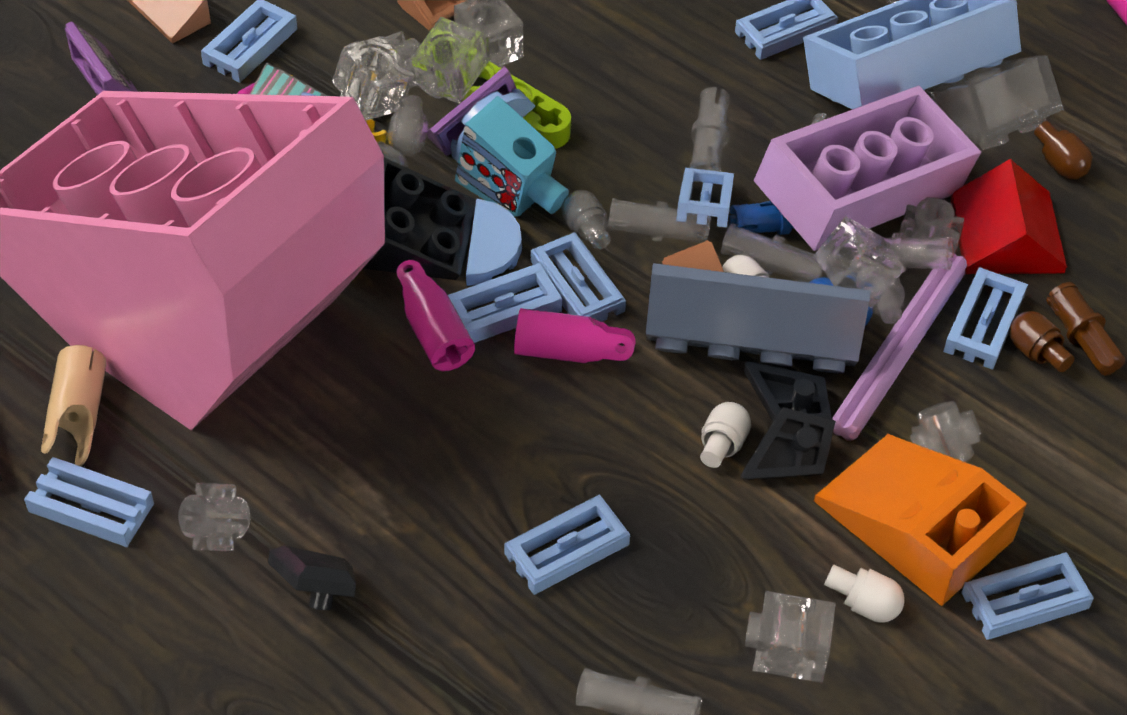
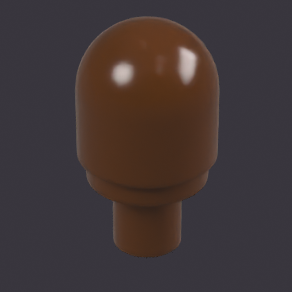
[1034,121,1093,180]
[1010,311,1075,372]

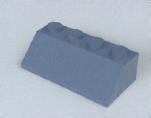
[646,263,871,374]

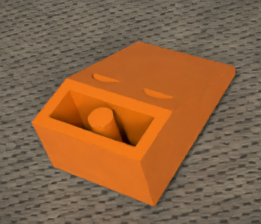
[814,434,1027,606]

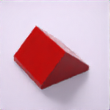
[951,159,1067,274]

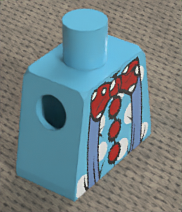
[455,96,569,217]

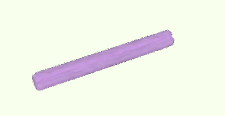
[833,251,967,441]

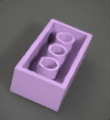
[754,86,981,251]

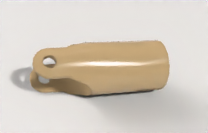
[41,345,107,467]

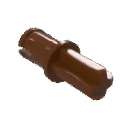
[1046,282,1125,376]

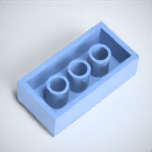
[803,0,1021,110]

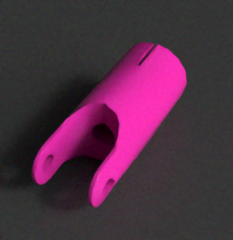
[396,260,475,371]
[514,308,636,363]

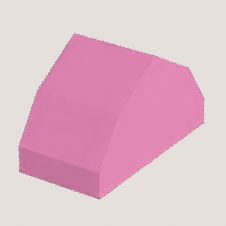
[0,91,385,430]

